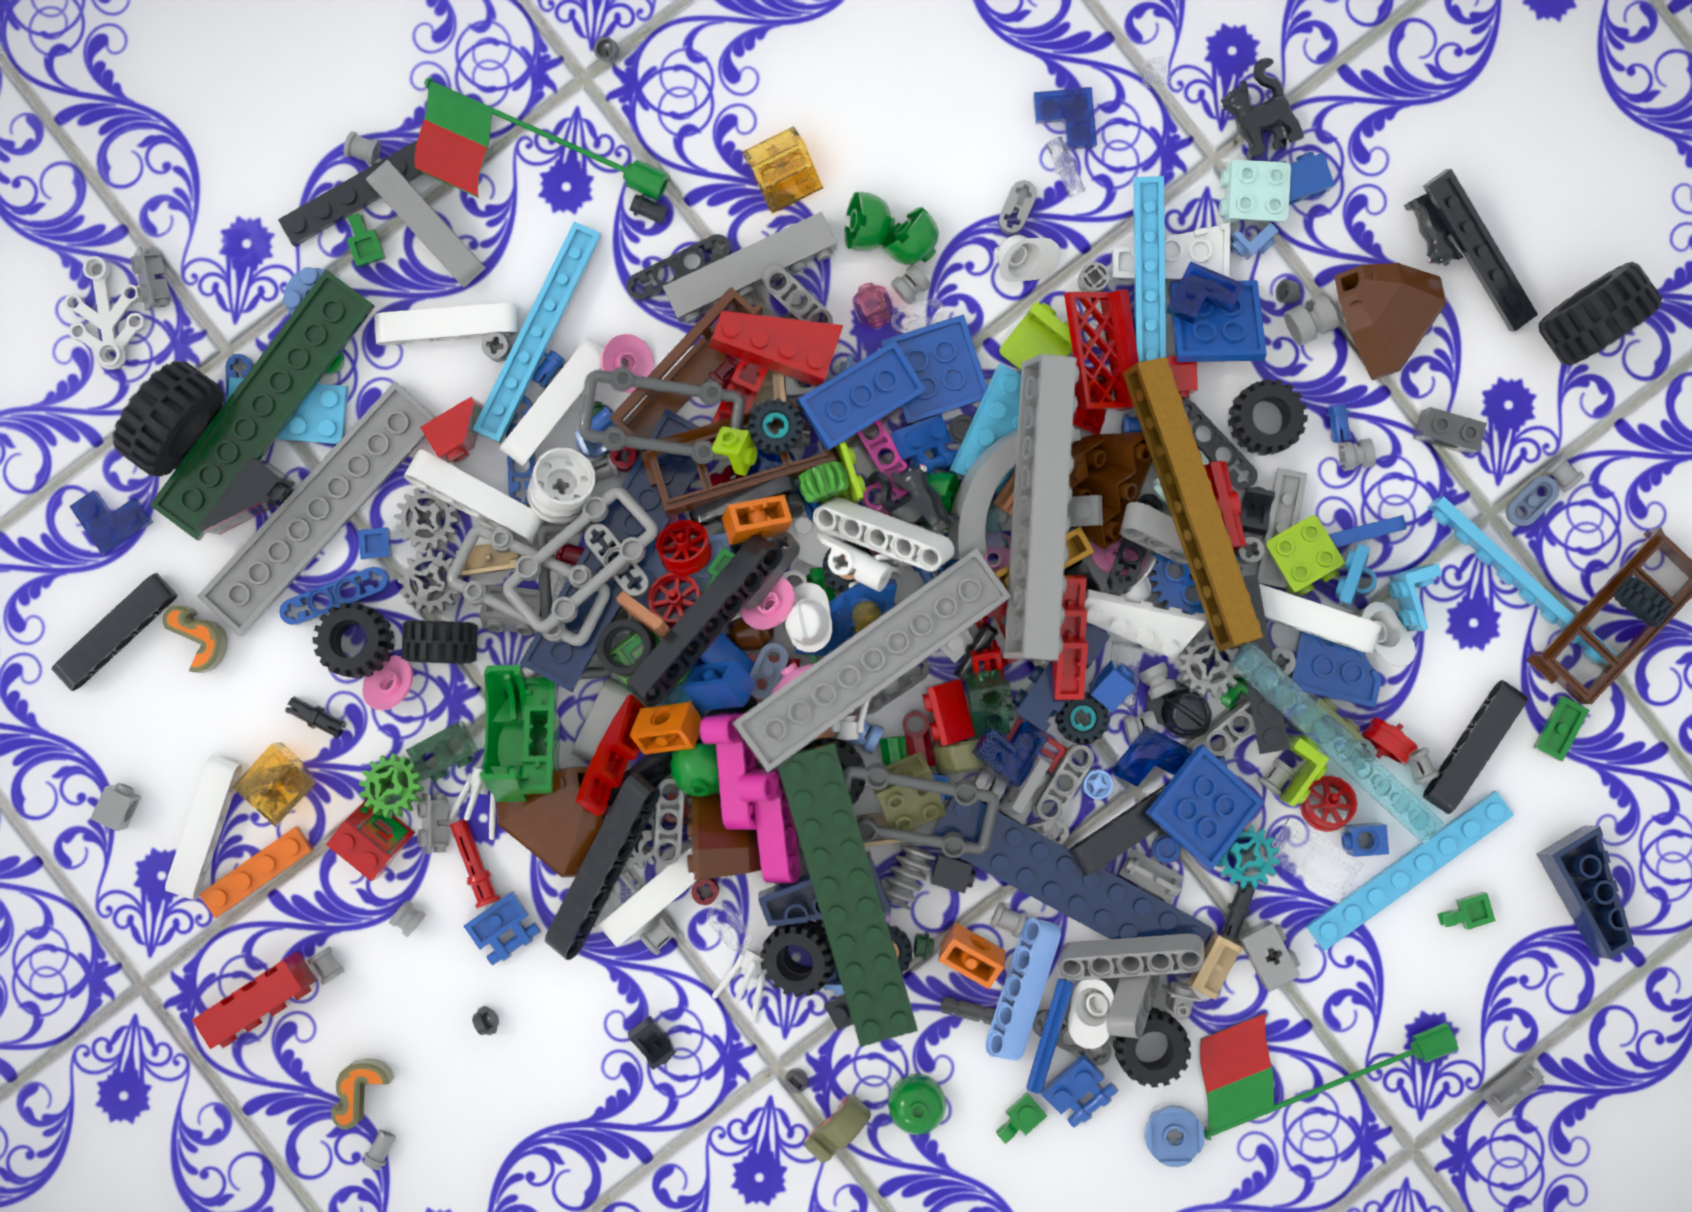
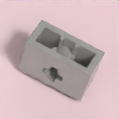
[1238,919,1301,992]

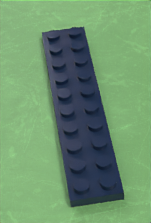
[520,409,699,693]
[930,796,1213,979]

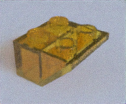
[742,126,823,214]
[232,742,316,827]

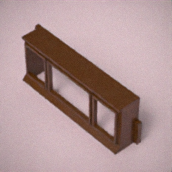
[609,287,763,453]
[640,398,840,518]
[1526,527,1692,704]

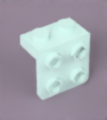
[1219,160,1291,226]

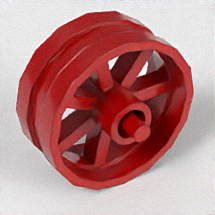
[656,520,712,575]
[648,573,702,628]
[1361,717,1418,765]
[1299,776,1358,832]

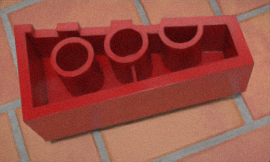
[709,311,843,387]
[192,951,317,1050]

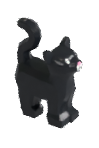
[1220,57,1305,160]
[1404,193,1463,266]
[867,464,960,534]

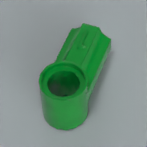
[879,736,907,766]

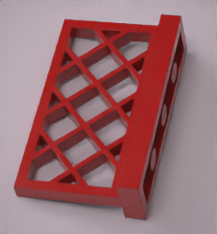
[1064,290,1139,411]

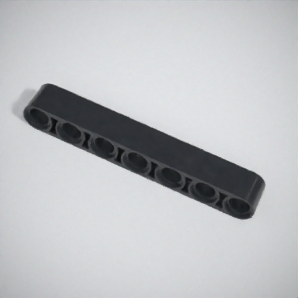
[627,535,783,708]
[545,773,661,960]

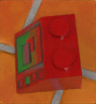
[420,396,483,464]
[325,799,416,882]

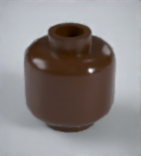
[729,617,774,651]

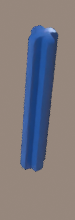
[1026,979,1074,1094]

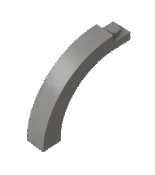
[948,428,1081,560]

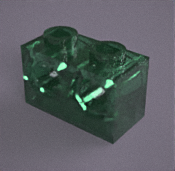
[965,669,1014,739]
[406,721,479,782]

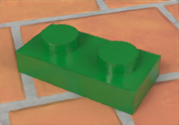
[1533,696,1590,762]

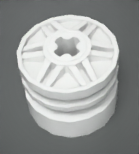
[527,448,595,524]

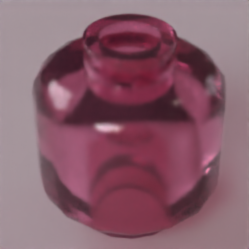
[852,283,894,329]

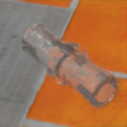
[1045,136,1086,198]

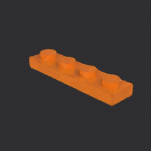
[199,826,314,918]

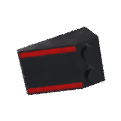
[198,456,296,535]

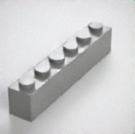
[663,212,837,323]

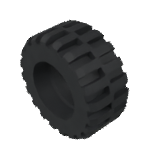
[1538,262,1662,366]
[112,361,224,477]

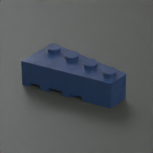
[1011,622,1110,733]
[1536,825,1634,959]
[758,851,891,927]

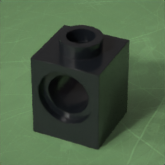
[930,853,976,894]

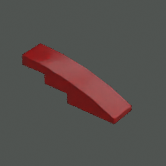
[708,359,768,445]
[1052,575,1088,700]
[575,694,646,816]

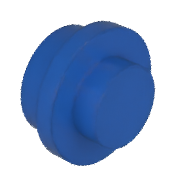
[1151,834,1181,863]

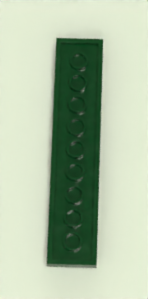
[150,269,375,541]
[778,742,918,1047]

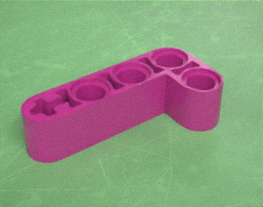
[856,419,909,510]
[700,713,758,830]
[737,768,801,883]

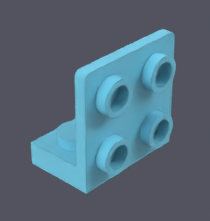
[1388,563,1442,631]

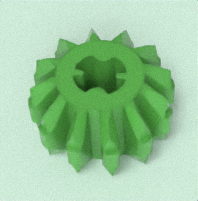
[799,461,850,503]

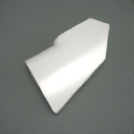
[817,532,901,592]

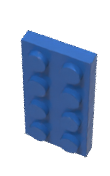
[796,340,926,451]

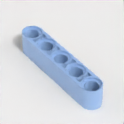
[986,918,1061,1061]

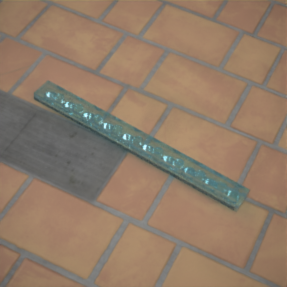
[1229,641,1444,844]

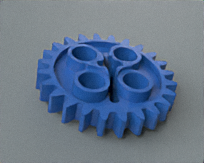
[1149,554,1243,615]

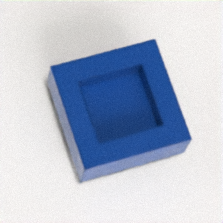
[358,527,392,560]

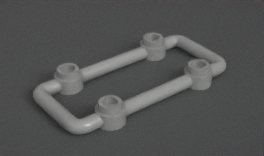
[503,487,658,633]
[447,525,610,646]

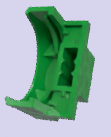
[479,665,560,802]

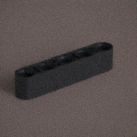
[51,573,178,691]
[1423,679,1528,814]
[1069,780,1171,876]

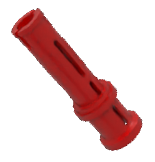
[449,819,501,909]

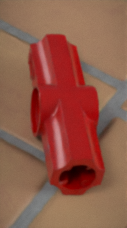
[1204,461,1246,551]

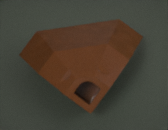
[1334,263,1447,381]
[1069,432,1152,549]
[494,767,602,878]
[687,792,761,880]

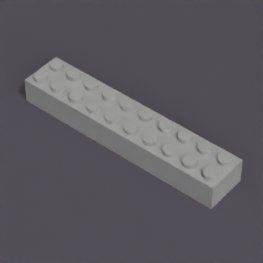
[1004,354,1079,661]

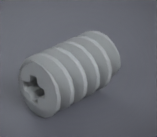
[884,845,937,910]

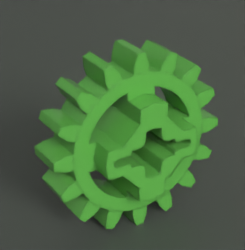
[359,754,424,819]

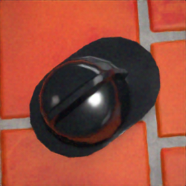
[1146,679,1212,739]

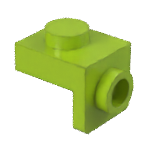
[712,426,757,476]

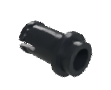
[629,194,669,225]

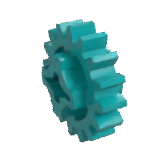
[1216,825,1280,890]

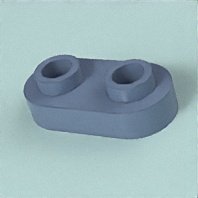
[1506,476,1559,527]
[750,643,789,699]

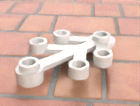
[64,256,147,370]

